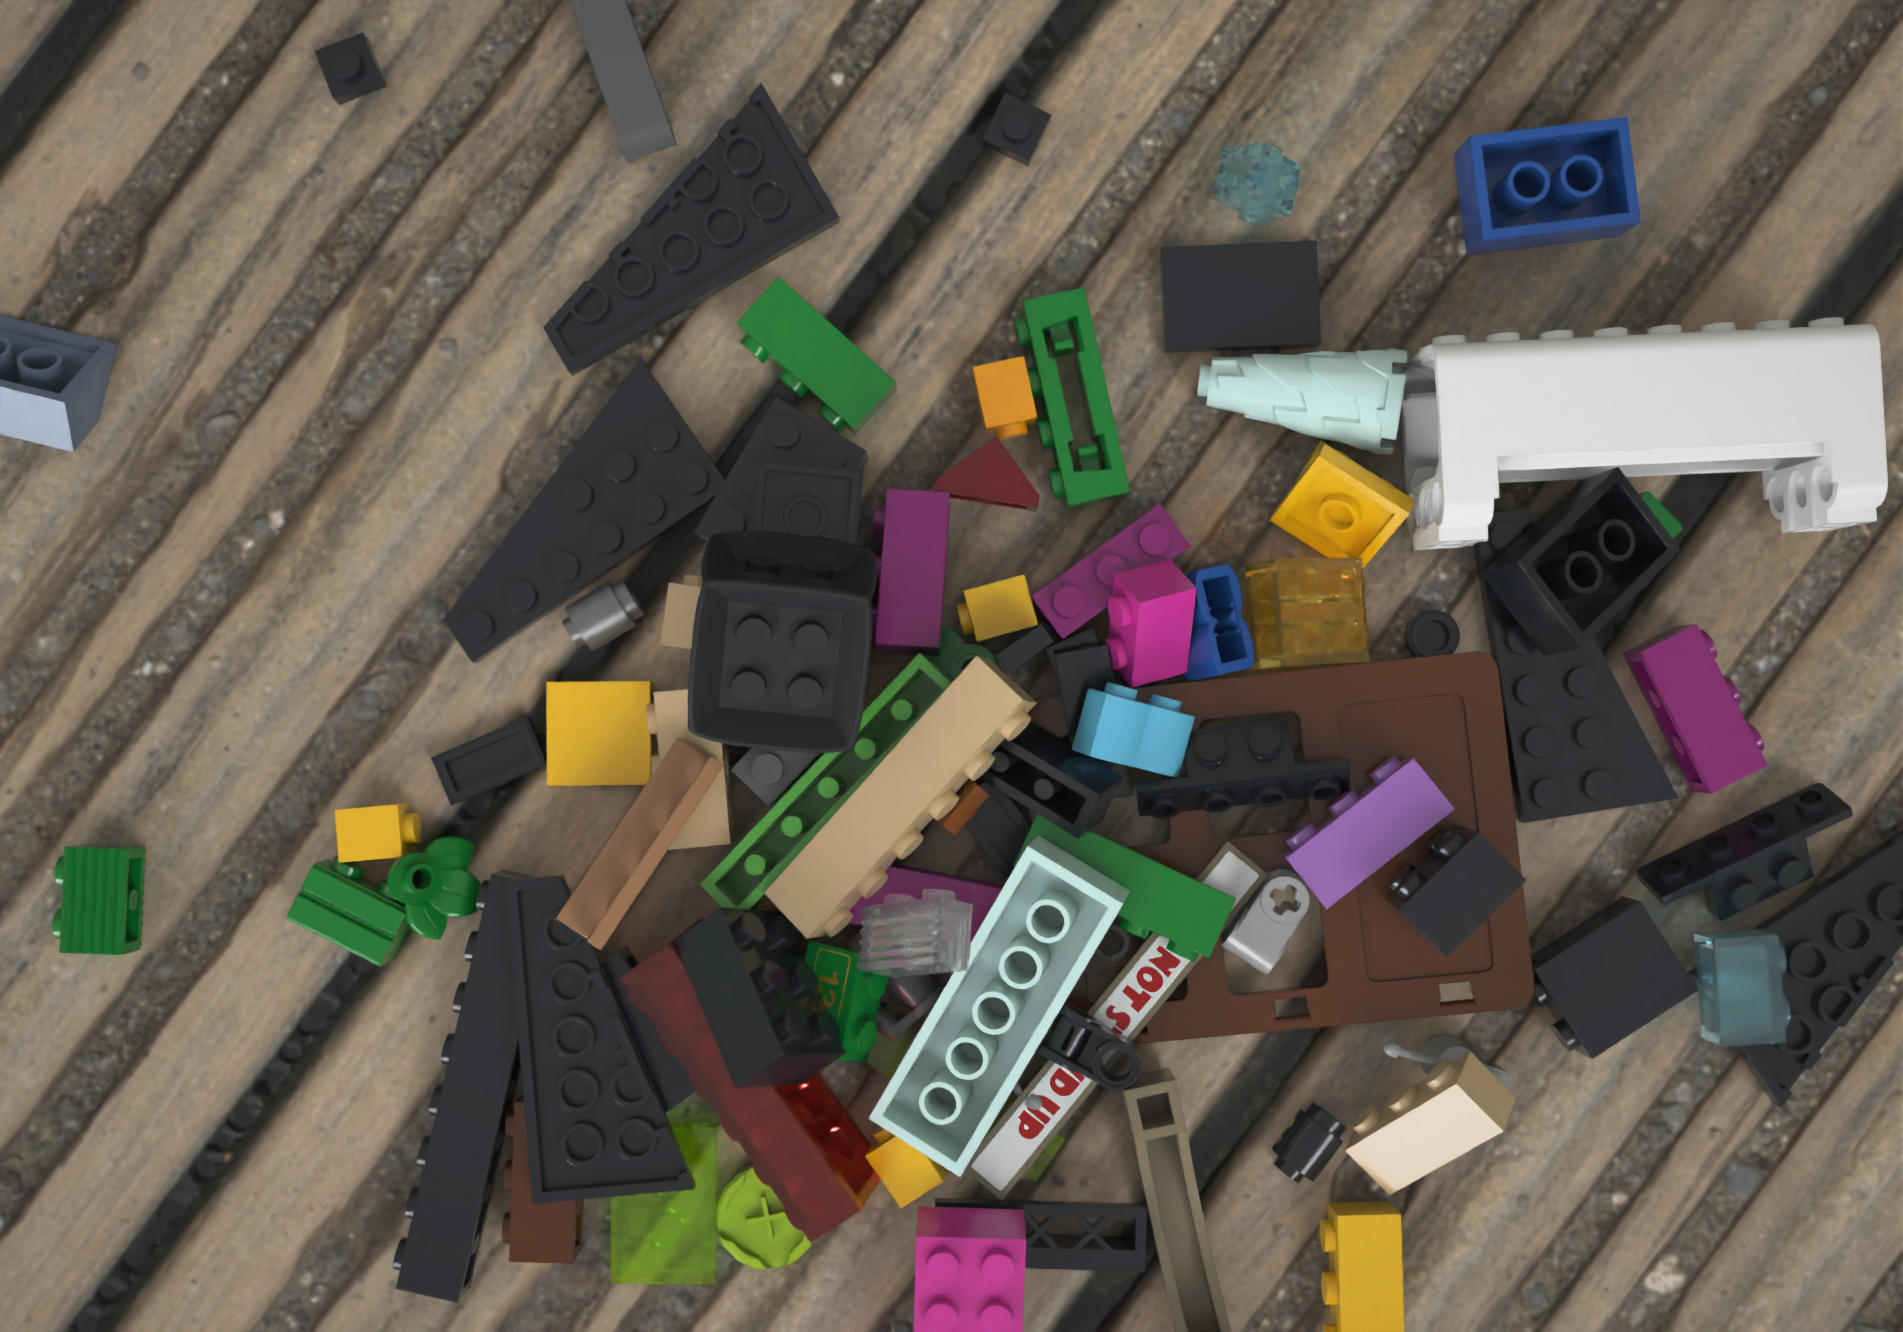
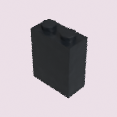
[1531,896,1698,1059]

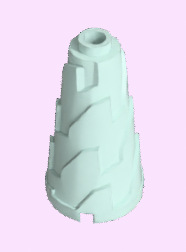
[1197,348,1407,455]

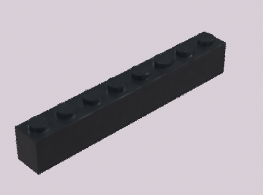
[393,870,534,1303]

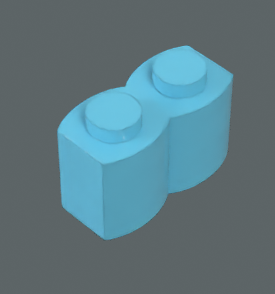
[1072,682,1195,777]

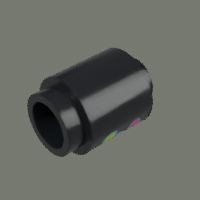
[1271,1101,1347,1184]

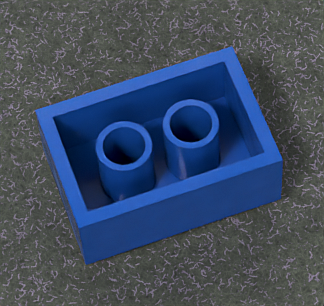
[1454,117,1641,255]

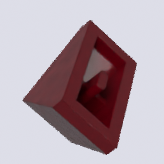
[934,436,1040,512]

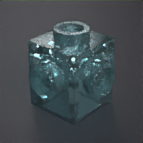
[1212,143,1301,224]

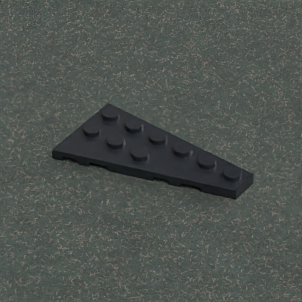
[443,359,725,663]
[1473,507,1678,823]

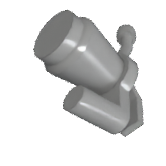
[1384,1034,1509,1087]

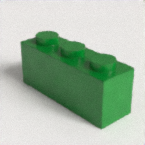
[737,276,897,435]

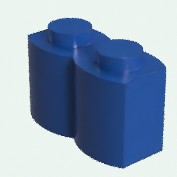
[1183,564,1254,682]

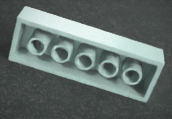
[868,835,1131,1177]

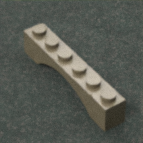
[1121,1068,1232,1332]

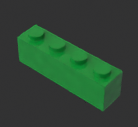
[1014,814,1236,962]

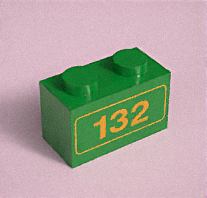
[805,941,889,1061]

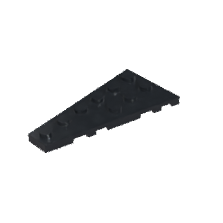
[543,83,840,376]
[1687,830,1903,1108]
[505,875,696,1204]

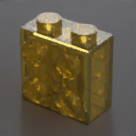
[1245,558,1370,670]

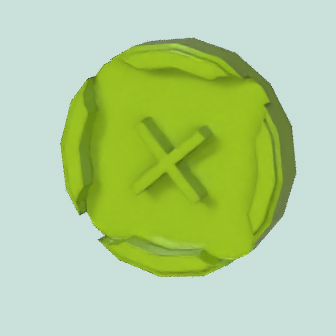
[716,1162,819,1269]

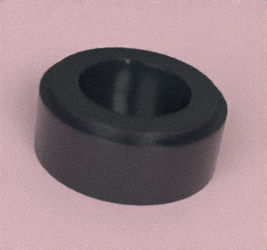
[1404,610,1460,658]

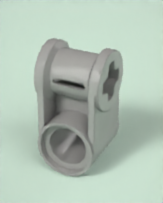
[1220,868,1309,974]

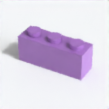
[1282,755,1455,909]

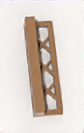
[556,737,724,950]

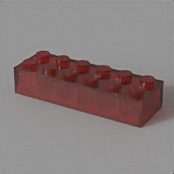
[620,915,881,1243]

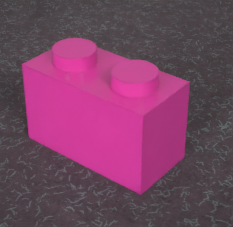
[1105,559,1197,688]

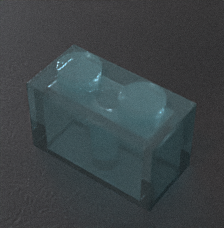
[1694,929,1791,1047]

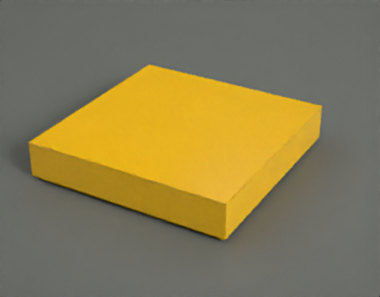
[546,681,653,786]

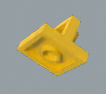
[1269,440,1415,576]

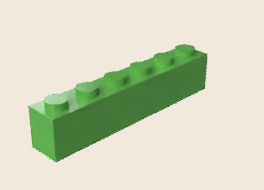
[700,653,953,910]

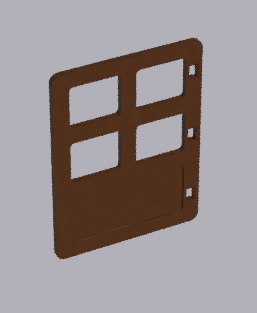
[1028,651,1534,1044]

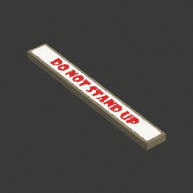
[965,840,1269,1201]

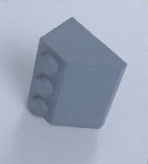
[0,315,116,452]

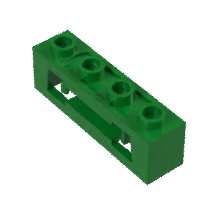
[1014,287,1130,510]

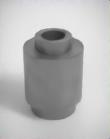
[563,579,645,651]

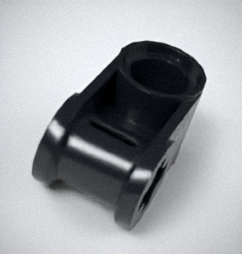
[1037,1003,1142,1090]

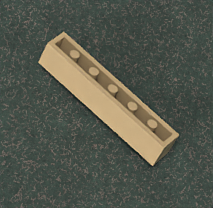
[764,655,1037,939]

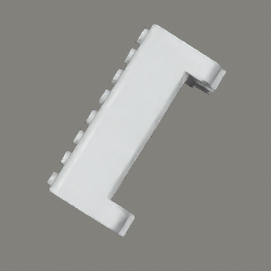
[1400,317,1888,550]

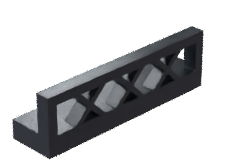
[935,1198,1147,1272]

